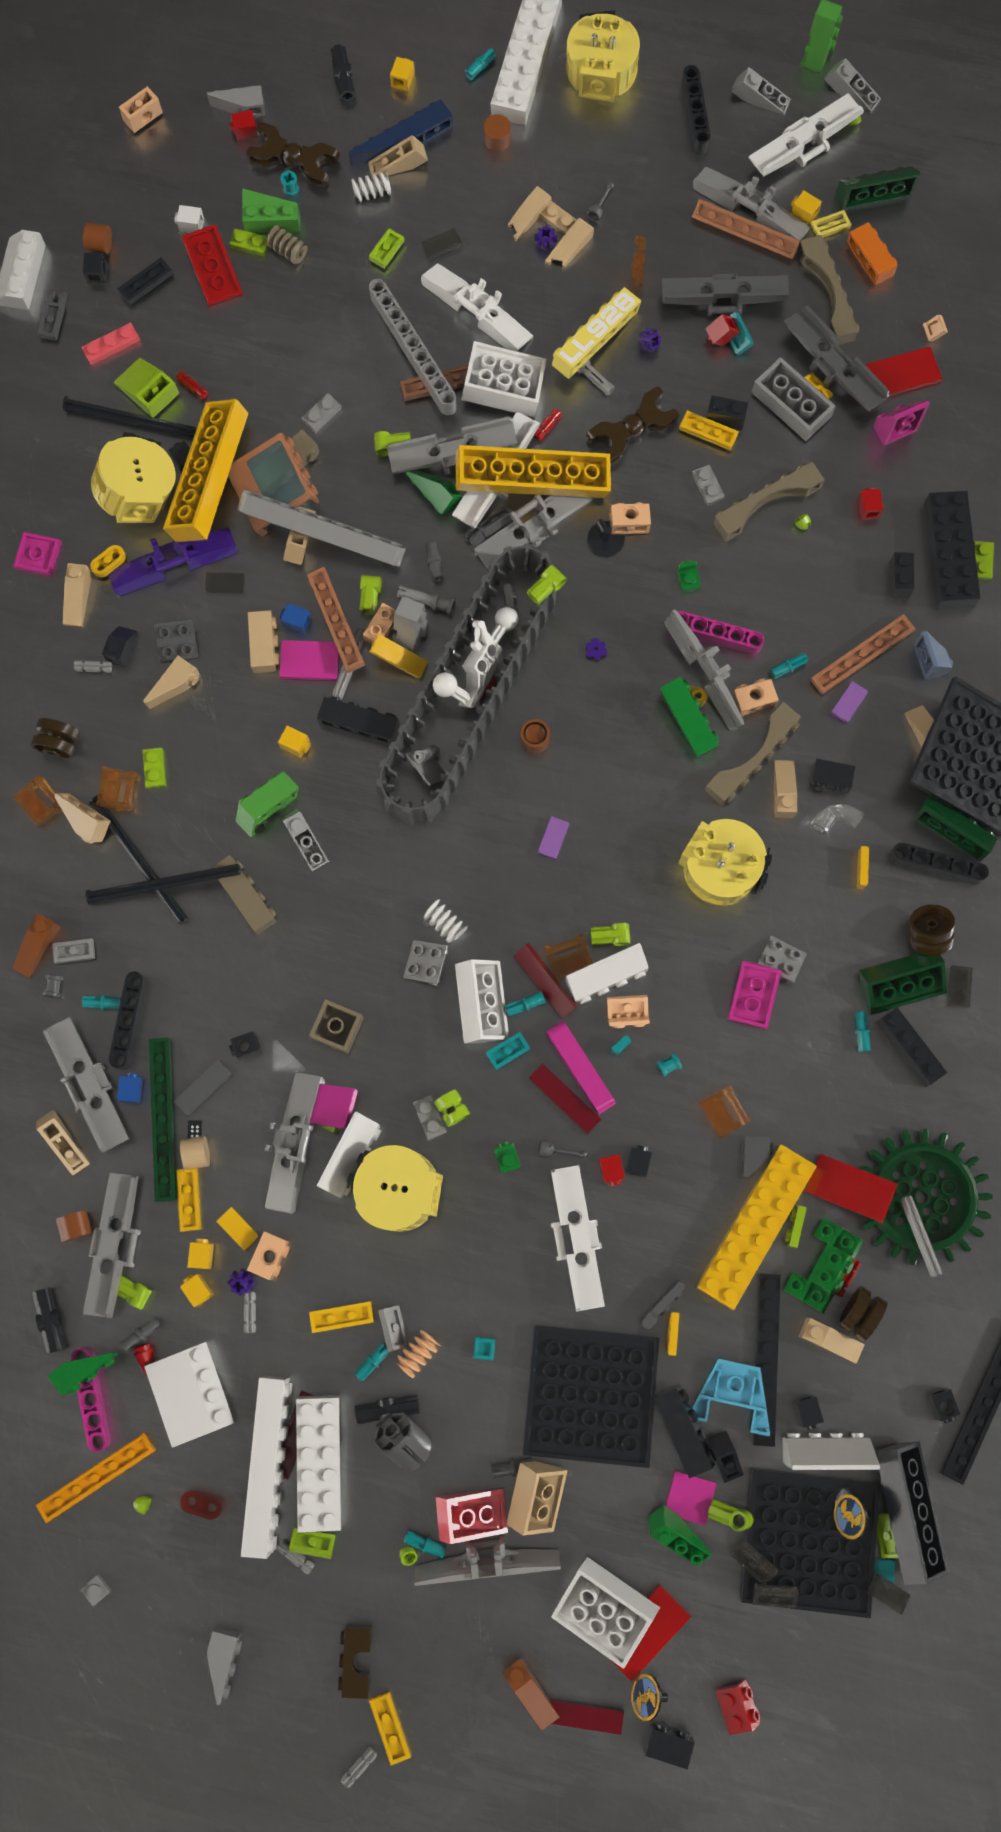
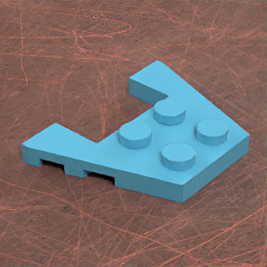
[692,1359,770,1436]

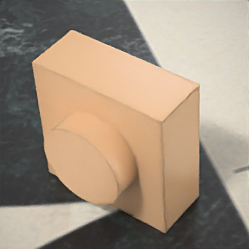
[923,314,948,342]

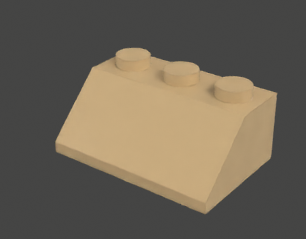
[506,1461,568,1536]

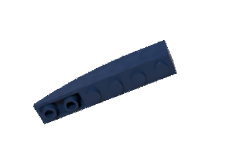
[349,99,453,165]

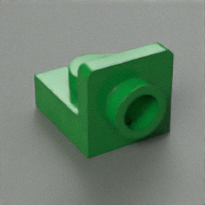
[677,560,701,593]
[494,1141,521,1174]

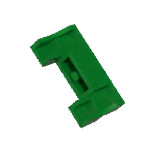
[783,1218,864,1314]

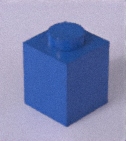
[280,603,311,635]
[117,1073,144,1104]

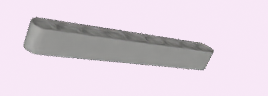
[369,279,457,415]
[237,490,406,566]

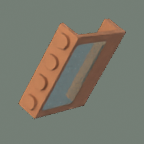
[228,432,319,537]

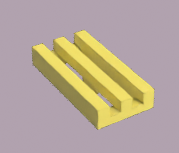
[810,210,851,238]

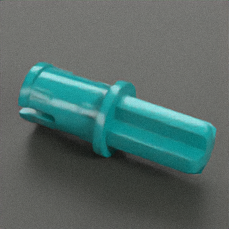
[465,48,496,80]
[770,653,809,679]
[505,991,546,1016]
[82,994,121,1011]
[855,1011,871,1052]
[354,1343,391,1381]
[404,1531,447,1560]

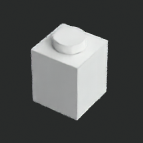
[174,205,204,233]

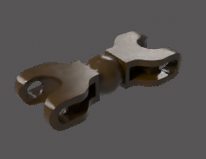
[246,122,340,188]
[585,386,680,465]

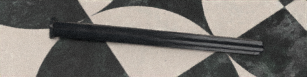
[62,396,197,438]
[88,794,188,925]
[85,864,241,905]

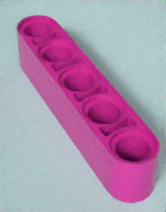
[678,611,764,655]
[546,1020,616,1115]
[71,1347,111,1452]

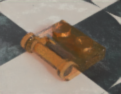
[632,235,646,286]
[96,767,137,812]
[13,775,62,827]
[544,934,593,980]
[699,1085,752,1139]

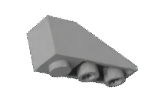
[824,58,881,113]
[731,67,791,115]
[207,85,266,117]
[280,808,329,871]
[207,1627,242,1705]

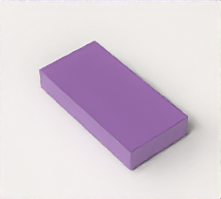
[831,681,869,724]
[538,816,570,860]

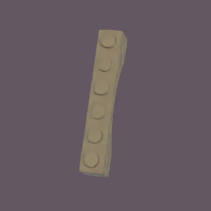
[798,235,859,345]
[713,462,825,542]
[704,702,801,806]

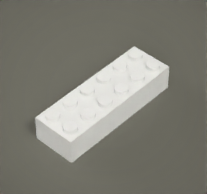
[296,1395,341,1532]

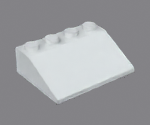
[461,341,547,417]
[144,1342,234,1448]
[782,1432,880,1470]
[551,1557,660,1669]

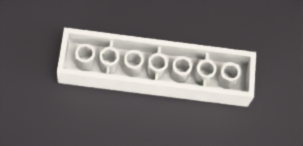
[491,0,562,126]
[241,1375,293,1559]

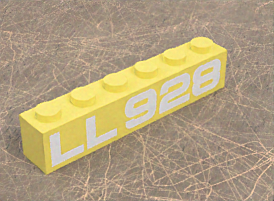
[552,287,641,379]

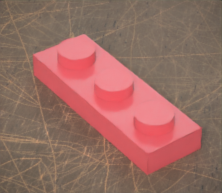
[81,323,140,365]

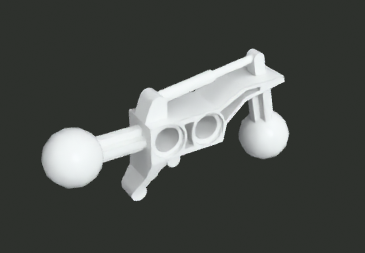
[433,607,519,708]

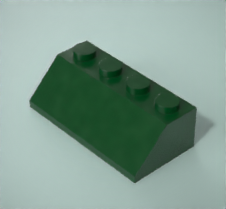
[836,166,920,210]
[914,795,998,862]
[859,953,947,1015]

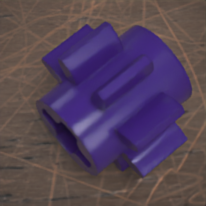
[534,225,557,251]
[638,327,661,352]
[227,1268,255,1296]

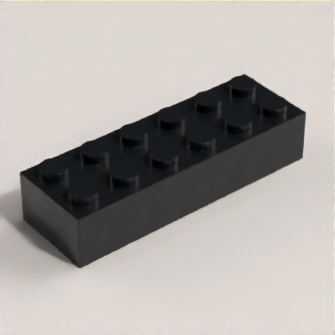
[924,491,981,609]
[875,1441,949,1585]

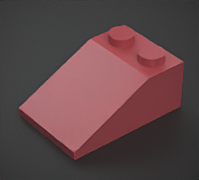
[436,1488,508,1544]

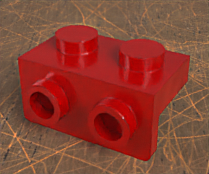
[716,1679,760,1735]

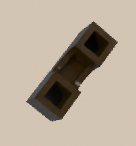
[338,1624,372,1699]

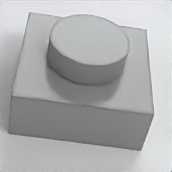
[80,1574,112,1607]

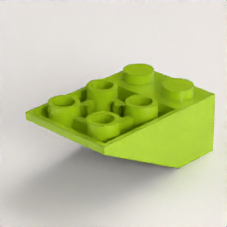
[113,358,179,418]

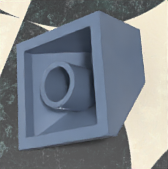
[914,631,953,680]

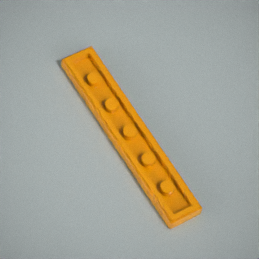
[35,1432,156,1523]

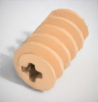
[397,1330,441,1378]

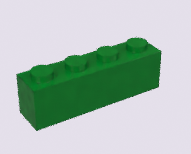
[659,677,720,758]

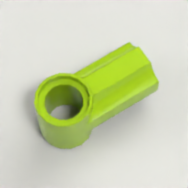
[374,431,411,456]
[527,565,567,605]
[359,575,382,615]
[590,923,631,946]
[117,1275,152,1310]
[708,1499,753,1531]

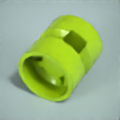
[434,1089,470,1127]

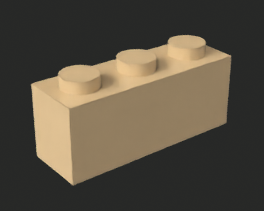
[248,610,279,673]

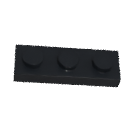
[117,257,173,306]

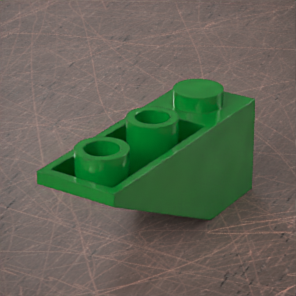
[406,470,464,514]
[47,1352,118,1397]
[649,1505,712,1567]

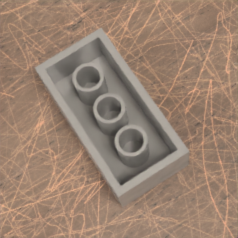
[752,357,836,441]

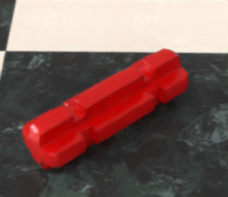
[176,371,208,400]
[533,408,562,441]
[835,1259,861,1297]

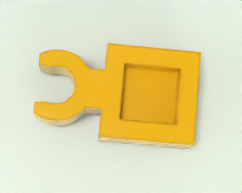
[804,372,833,400]

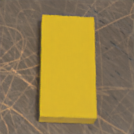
[856,846,869,889]
[216,1207,260,1251]
[666,1312,679,1356]

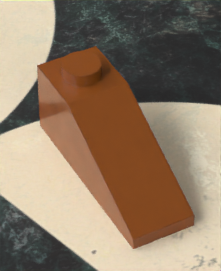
[12,913,61,978]
[502,1659,559,1731]

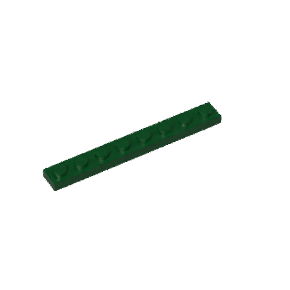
[149,1037,177,1202]

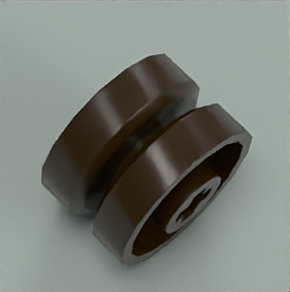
[30,718,80,759]
[910,904,955,956]
[838,1286,888,1341]

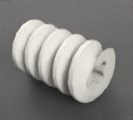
[351,171,391,202]
[424,899,468,943]

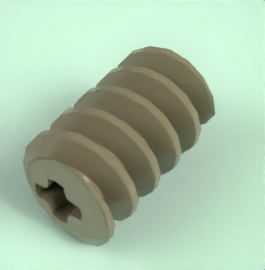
[267,225,308,265]

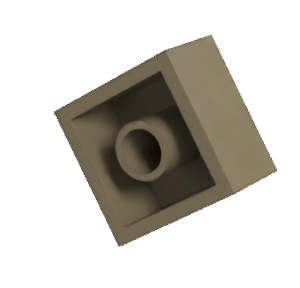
[309,999,364,1055]

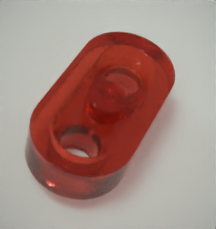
[180,1490,223,1520]

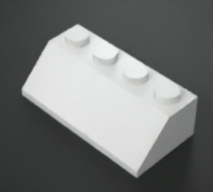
[0,230,46,310]
[565,943,649,1005]
[455,959,509,1044]
[317,1111,381,1199]

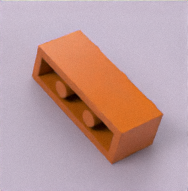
[846,222,898,286]

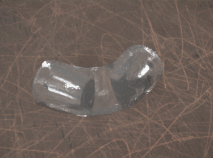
[810,803,865,835]

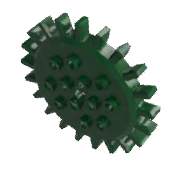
[859,1128,993,1265]

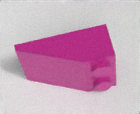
[873,401,930,445]

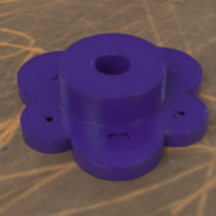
[586,638,607,660]

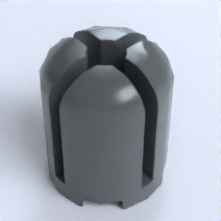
[373,1411,431,1470]

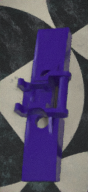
[109,527,237,596]

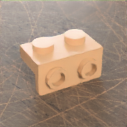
[607,995,650,1028]

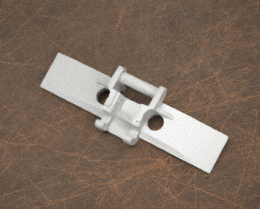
[748,93,864,177]
[421,263,533,352]
[452,411,540,528]
[550,1165,605,1312]

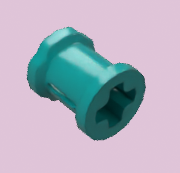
[280,171,299,196]
[656,1052,682,1077]

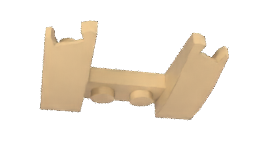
[508,186,594,268]

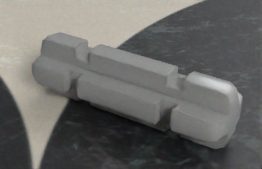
[74,660,113,673]
[244,1292,256,1333]
[276,1540,314,1574]
[341,1747,377,1788]

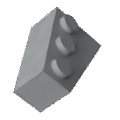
[392,596,429,654]

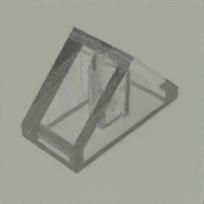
[273,1040,307,1073]

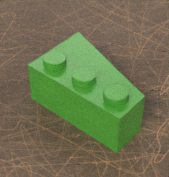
[800,0,843,73]
[242,188,300,234]
[235,771,299,837]

